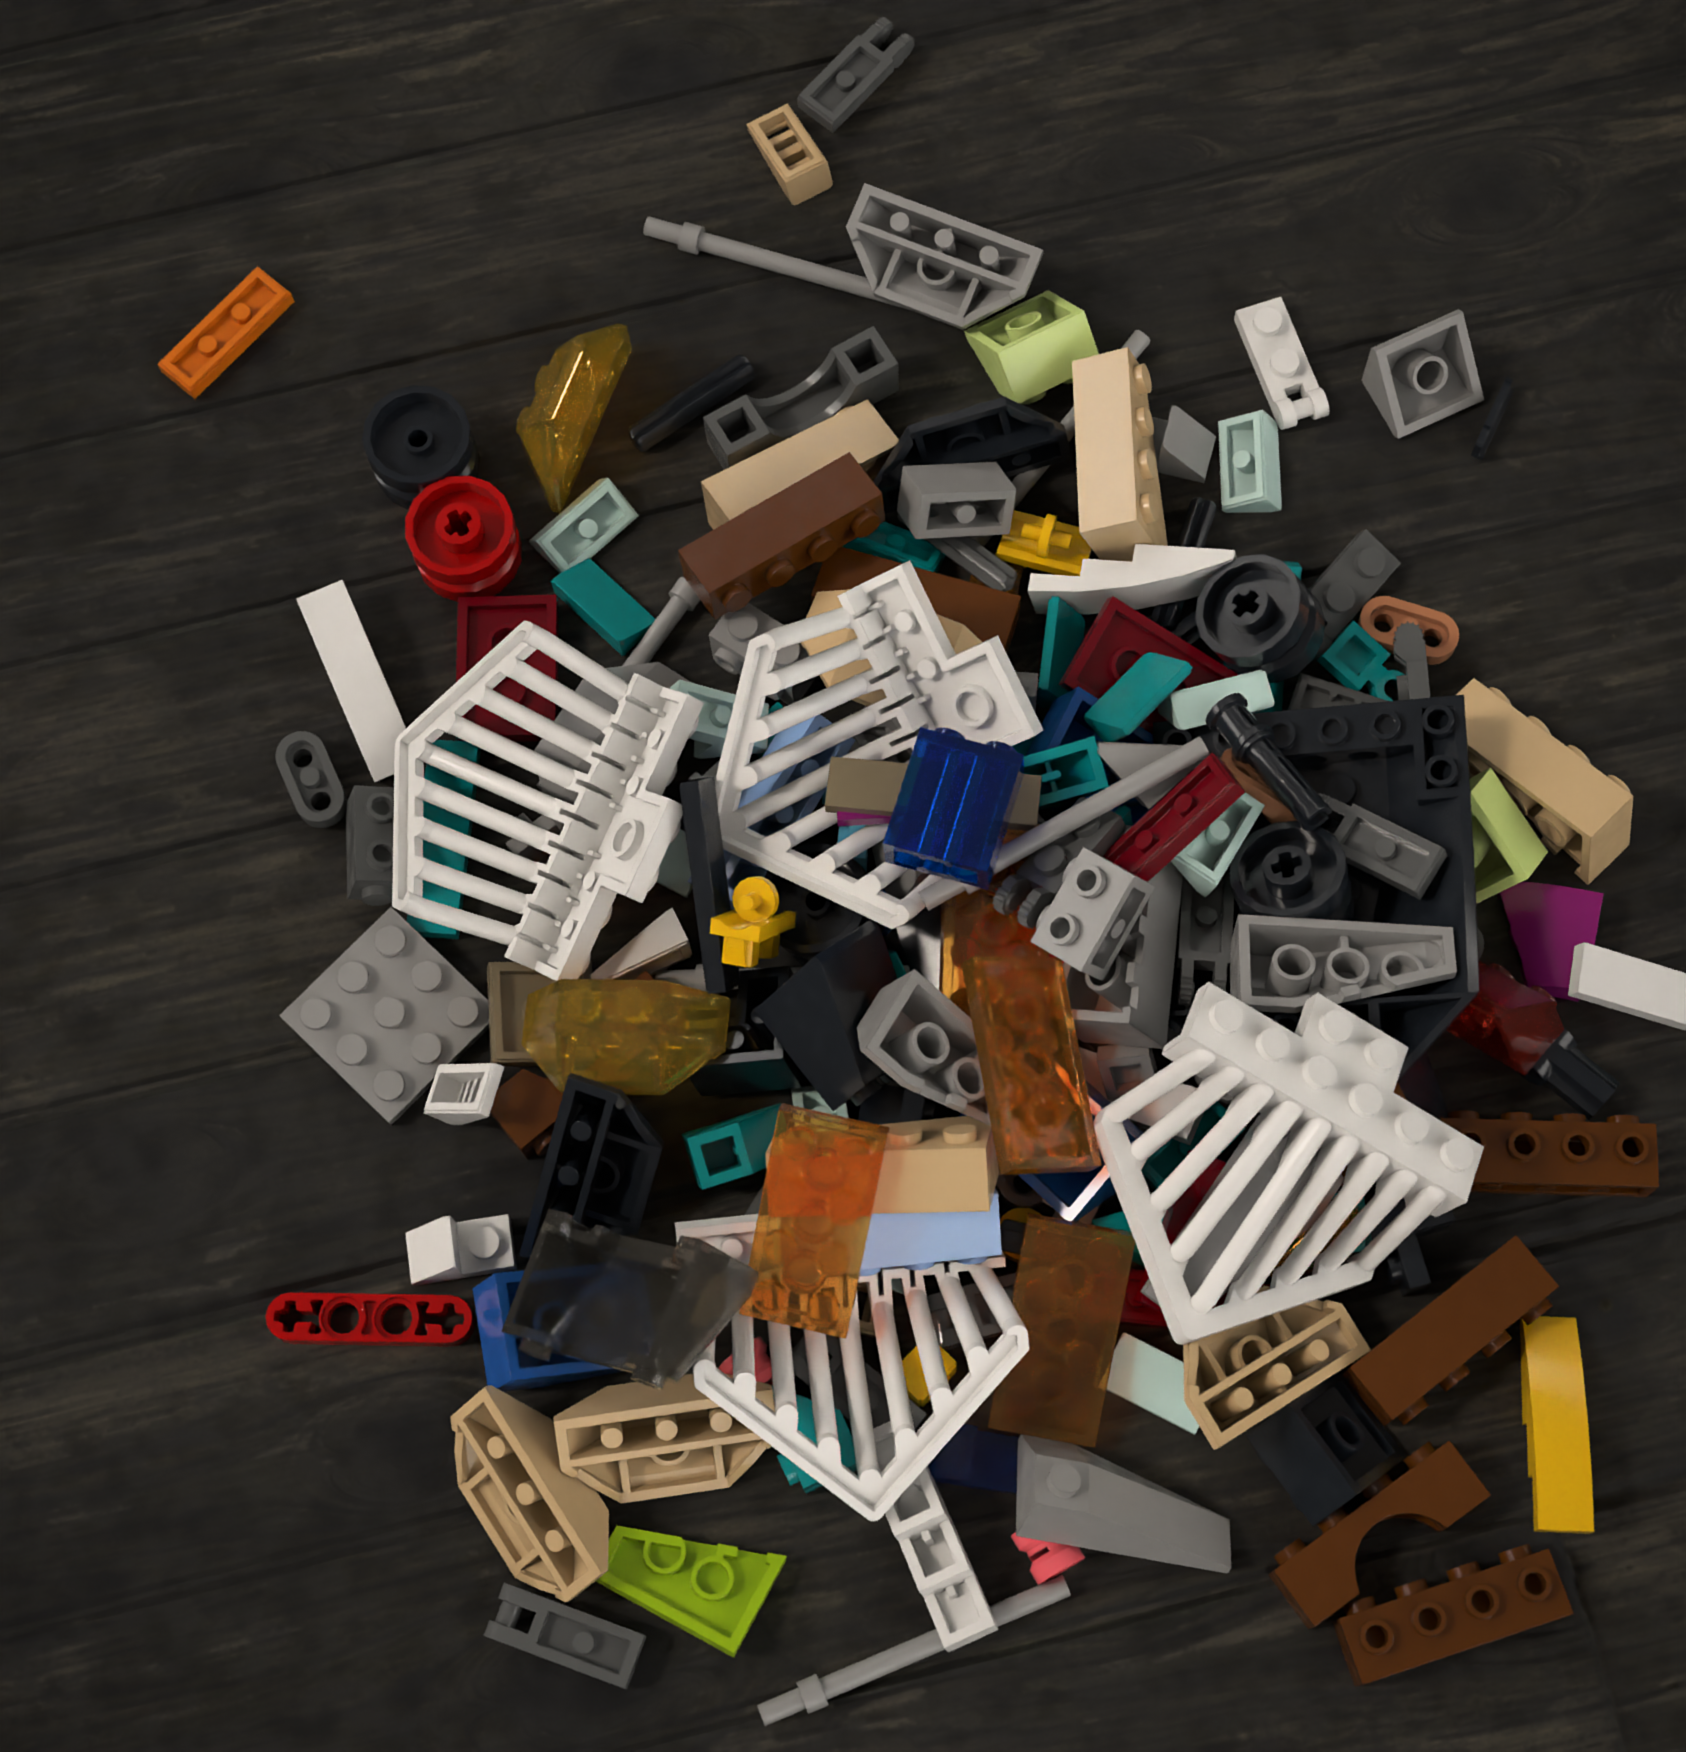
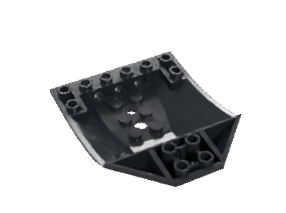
[1153,695,1479,1084]

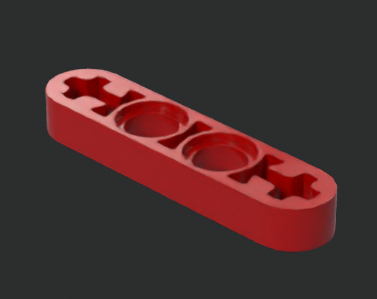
[266,1292,476,1347]

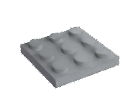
[279,907,489,1125]

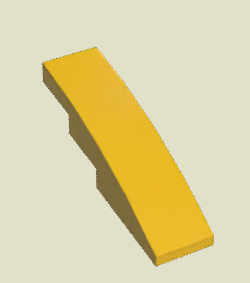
[1520,1316,1594,1534]

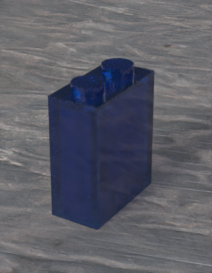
[883,727,1024,890]

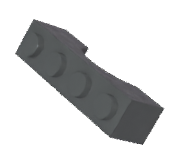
[703,326,899,470]

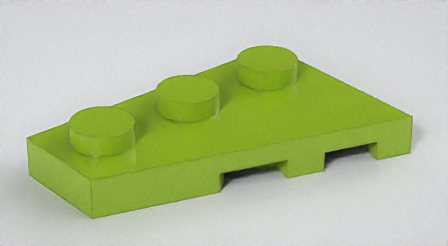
[596,1526,787,1658]

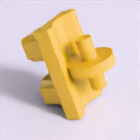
[996,510,1092,576]
[710,876,796,968]

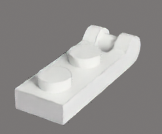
[1234,297,1329,430]

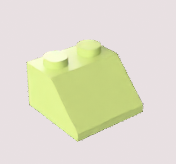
[964,290,1099,405]
[1470,768,1548,904]

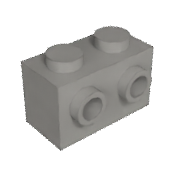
[897,462,1017,539]
[709,603,817,705]
[1030,847,1156,981]

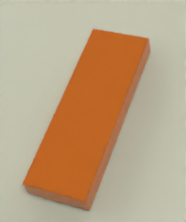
[157,266,295,399]

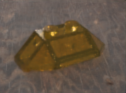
[516,323,632,513]
[521,979,731,1095]

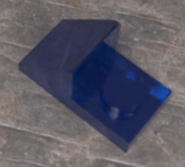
[928,1424,1019,1495]

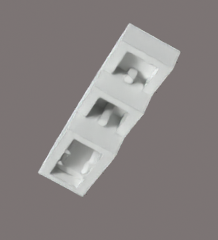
[1028,544,1237,614]
[296,580,406,782]
[873,1421,999,1652]

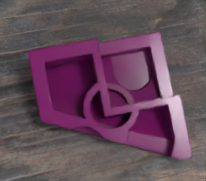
[1496,882,1603,1002]

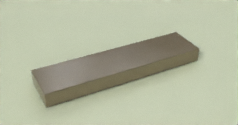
[825,756,1042,831]

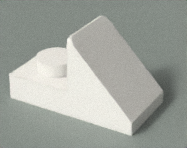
[406,1214,517,1286]

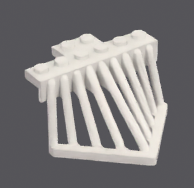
[715,560,1043,929]
[392,620,704,989]
[1091,982,1484,1345]
[675,1212,1029,1521]

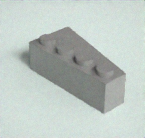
[1046,825,1183,1049]

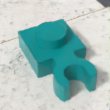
[1316,621,1405,701]

